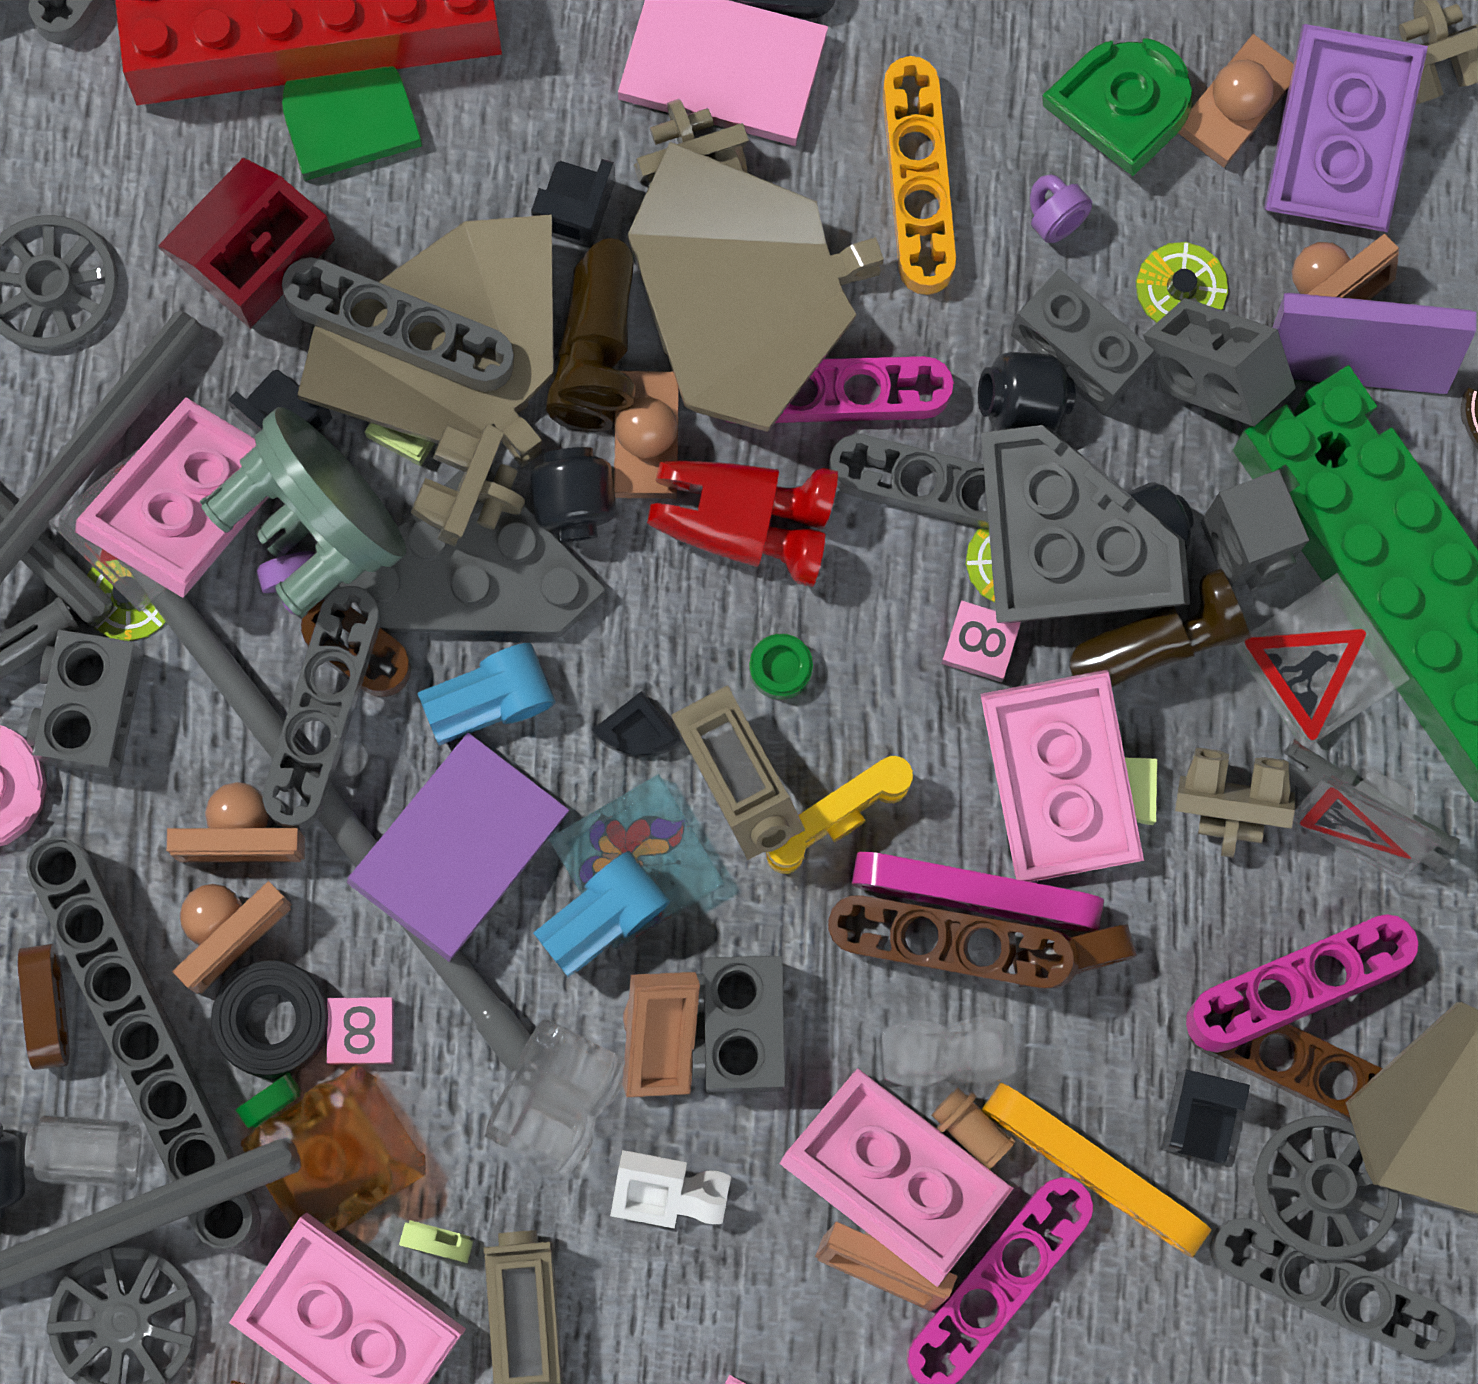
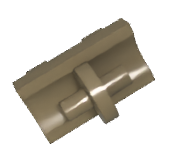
[1399,0,1478,105]
[633,99,749,186]
[410,424,525,547]
[1175,748,1295,858]

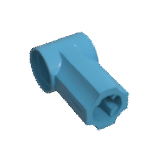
[418,643,556,746]
[533,851,670,978]

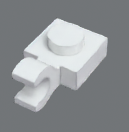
[610,1150,731,1229]

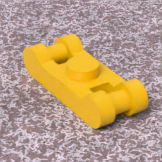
[766,756,913,874]

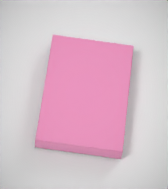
[618,0,828,146]
[75,397,268,598]
[980,670,1144,882]
[779,1068,1014,1287]
[229,1213,466,1384]

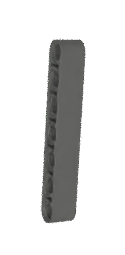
[26,836,261,1250]

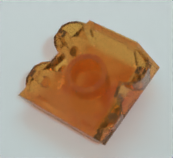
[241,1065,426,1233]

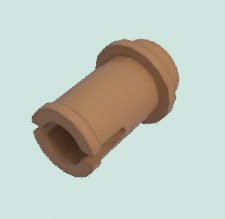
[931,1087,1015,1169]

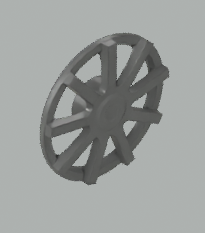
[0,215,118,350]
[1252,1116,1399,1260]
[47,1247,197,1384]

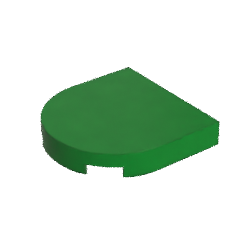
[1042,38,1192,176]
[282,66,422,181]

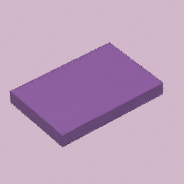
[1264,24,1428,232]
[1272,293,1476,394]
[347,733,569,962]

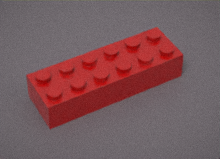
[115,0,502,106]

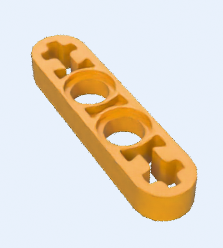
[882,56,956,295]
[982,1083,1211,1258]

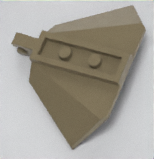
[628,142,884,432]
[297,215,553,468]
[1346,1002,1478,1216]

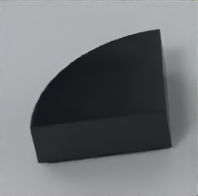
[591,691,681,757]

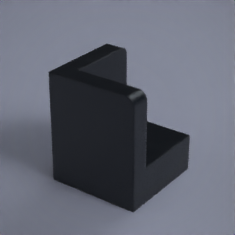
[531,159,616,248]
[227,370,332,434]
[1160,1069,1250,1164]

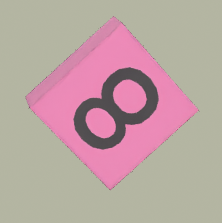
[941,600,1021,683]
[327,997,394,1065]

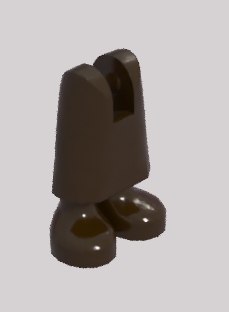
[546,238,636,432]
[1069,568,1251,687]

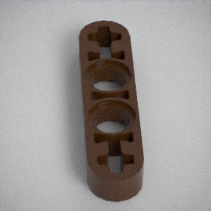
[828,895,1080,988]
[1187,1002,1383,1123]

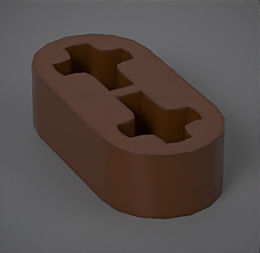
[301,599,411,697]
[1013,924,1137,987]
[18,943,70,1070]

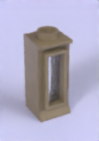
[671,685,805,860]
[483,1230,563,1384]

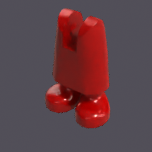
[647,461,838,587]

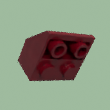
[158,157,335,329]

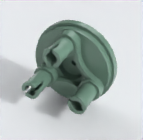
[200,407,406,618]

